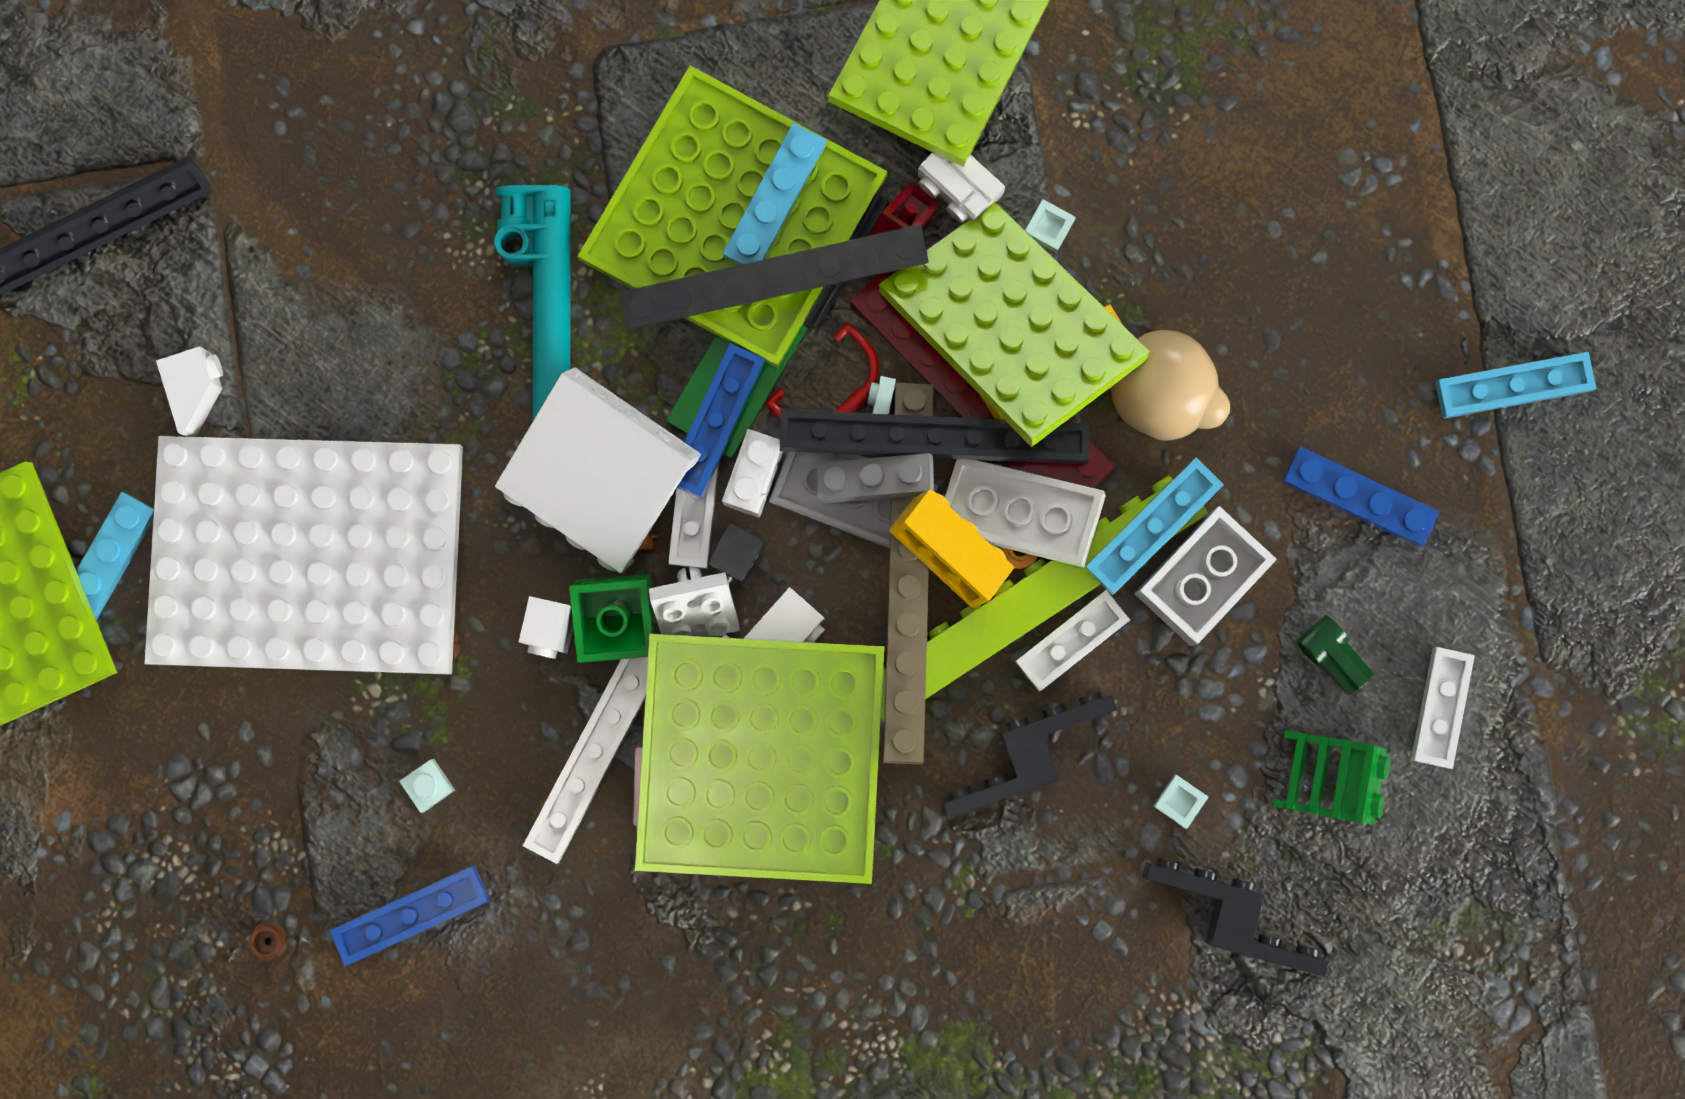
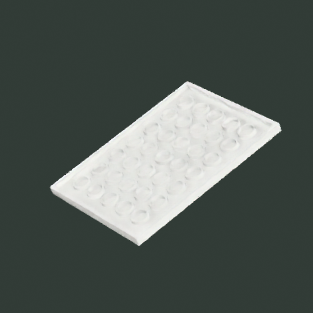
[145,436,463,674]

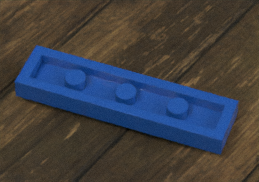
[677,343,765,499]
[1282,446,1439,547]
[330,865,490,966]

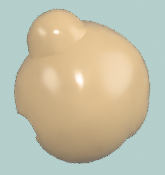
[1110,330,1230,441]

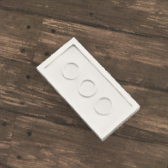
[945,459,1106,568]

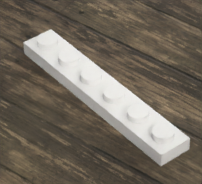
[523,657,648,864]

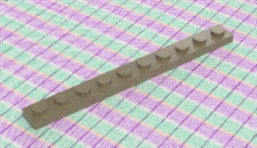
[883,383,934,765]

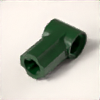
[1296,615,1374,695]

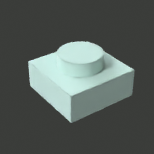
[1025,199,1076,253]
[867,376,896,414]
[399,759,455,813]
[1153,774,1208,829]

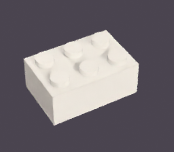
[1134,506,1277,646]

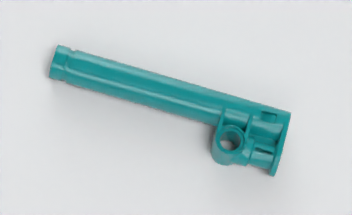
[494,185,571,423]

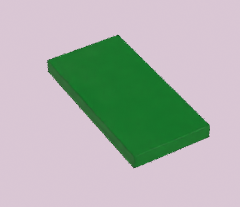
[666,325,808,460]

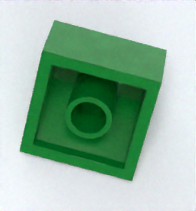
[569,573,656,663]

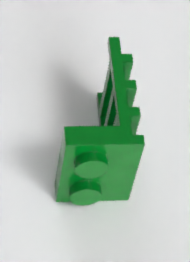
[1272,730,1390,825]

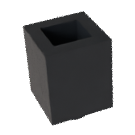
[708,523,765,586]

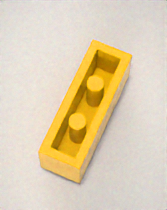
[888,489,1014,608]

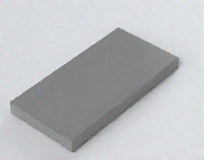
[769,452,939,549]

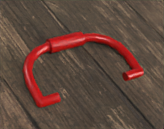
[765,323,879,420]

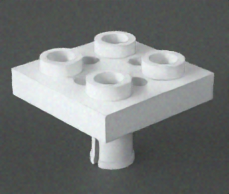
[649,567,740,637]

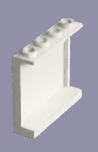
[495,368,701,573]

